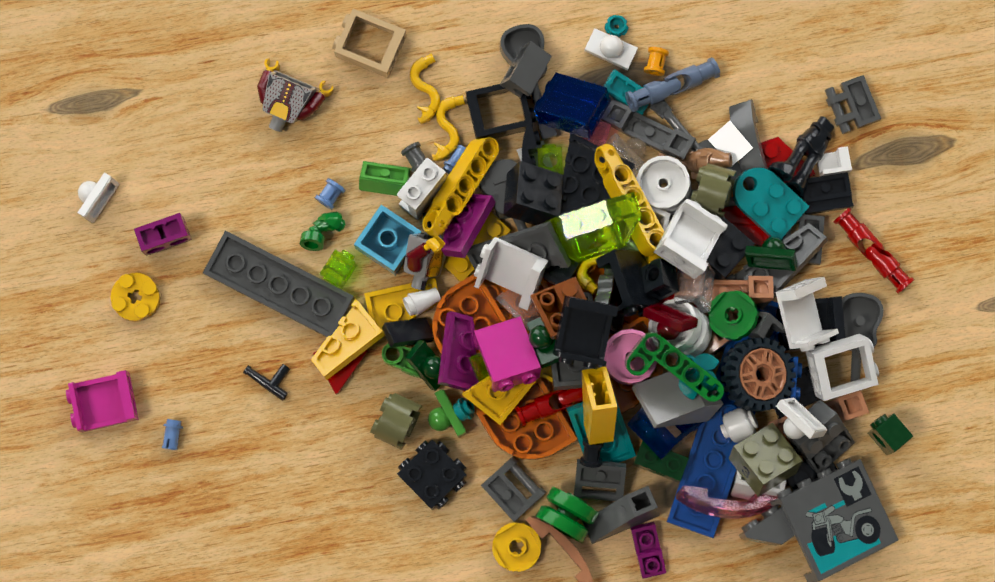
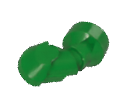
[300,212,346,251]

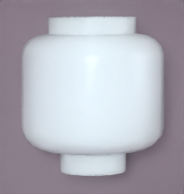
[720,407,759,443]

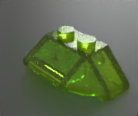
[544,192,642,263]

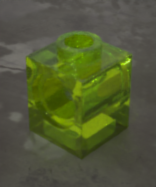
[537,144,563,175]
[319,249,357,290]

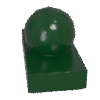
[745,237,798,271]
[527,317,560,369]
[405,340,441,391]

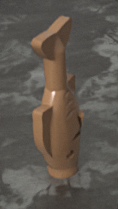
[658,148,733,179]

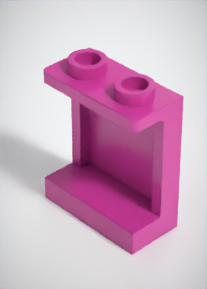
[474,316,541,392]
[66,370,139,432]

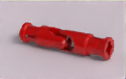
[833,207,915,294]
[515,376,614,427]

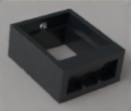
[466,84,536,139]

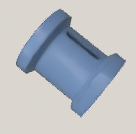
[314,178,346,210]

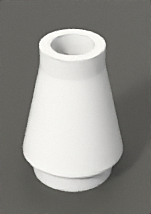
[403,287,441,316]

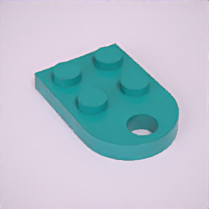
[733,168,810,239]

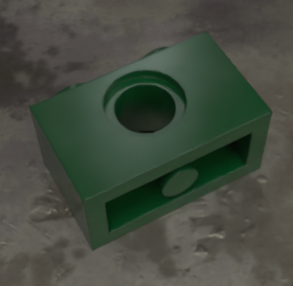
[868,414,913,455]
[633,440,689,483]

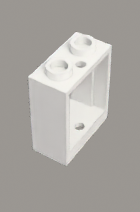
[805,334,879,401]

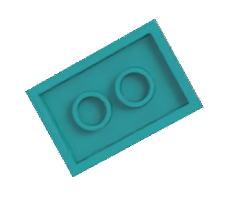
[566,394,636,463]

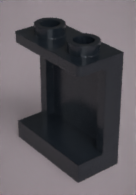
[596,249,660,317]
[553,295,619,369]
[776,296,846,350]

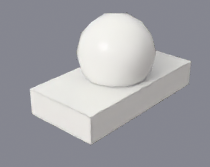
[584,28,638,71]
[77,172,119,223]
[776,398,827,439]

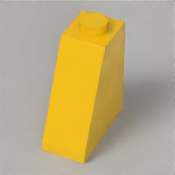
[582,367,617,445]

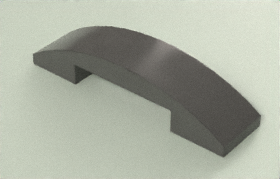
[601,98,696,160]
[729,99,768,191]

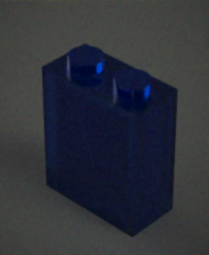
[534,72,611,139]

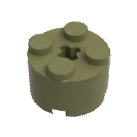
[691,163,737,218]
[370,393,422,450]

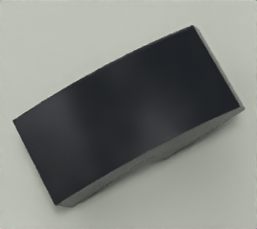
[522,125,541,166]

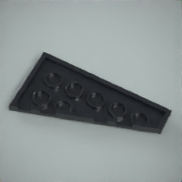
[543,133,635,285]

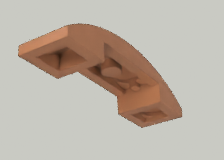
[674,275,774,305]
[768,390,869,442]
[526,517,593,582]

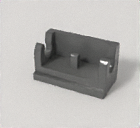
[500,41,552,97]

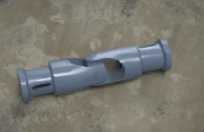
[625,57,720,112]

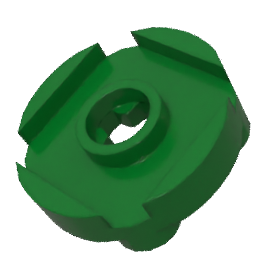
[708,290,759,341]

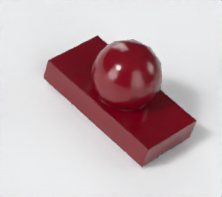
[643,303,698,341]

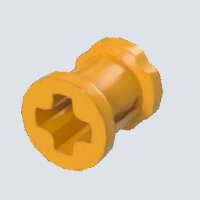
[644,47,669,76]

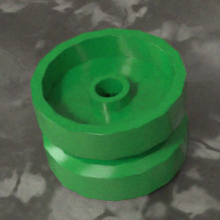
[536,486,599,543]

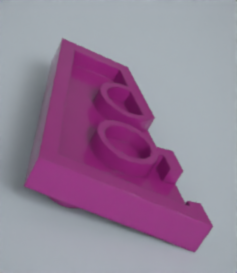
[441,194,496,258]
[438,311,482,391]

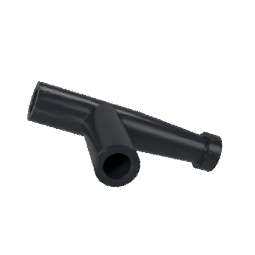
[243,364,290,401]

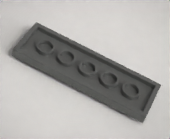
[203,230,354,337]

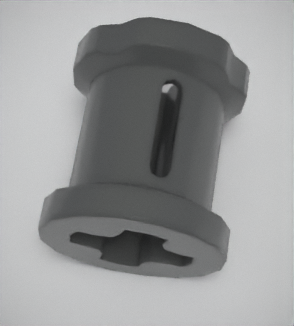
[401,142,426,173]

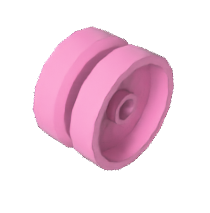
[604,329,657,386]

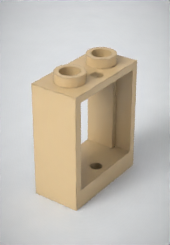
[332,9,407,78]

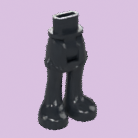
[768,116,834,198]

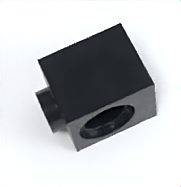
[641,258,679,301]

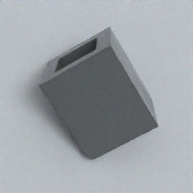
[748,311,785,339]

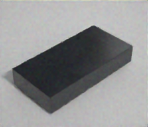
[382,317,434,348]

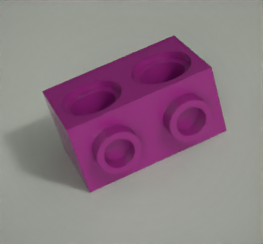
[134,213,192,256]

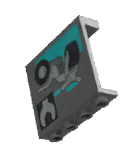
[770,458,898,582]

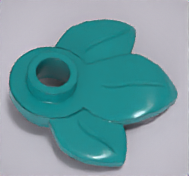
[675,353,719,400]

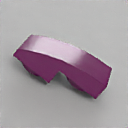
[630,522,666,579]

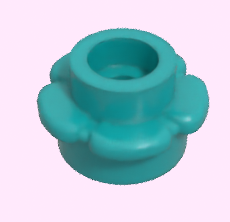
[605,15,628,38]
[453,397,475,421]

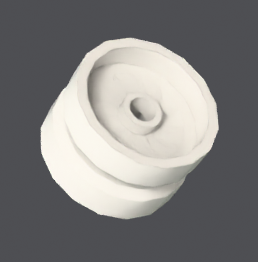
[636,156,691,215]
[648,298,712,359]

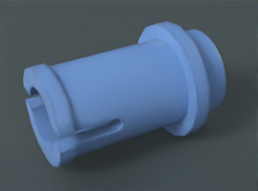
[443,145,466,174]
[162,419,183,450]

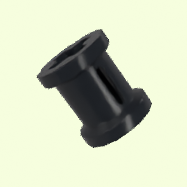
[580,436,604,468]

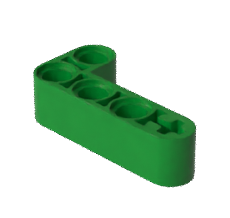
[625,332,724,402]

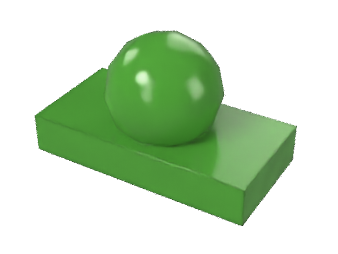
[428,389,466,438]

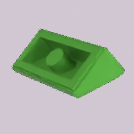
[359,161,411,196]

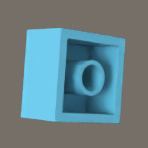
[354,205,422,276]

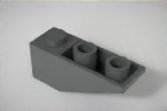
[582,486,660,544]

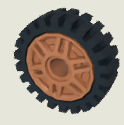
[721,338,796,411]

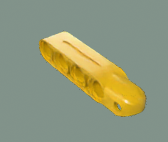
[422,137,499,237]
[594,144,664,257]

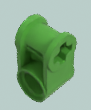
[382,343,421,379]

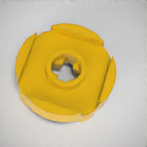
[110,273,160,322]
[492,522,541,572]

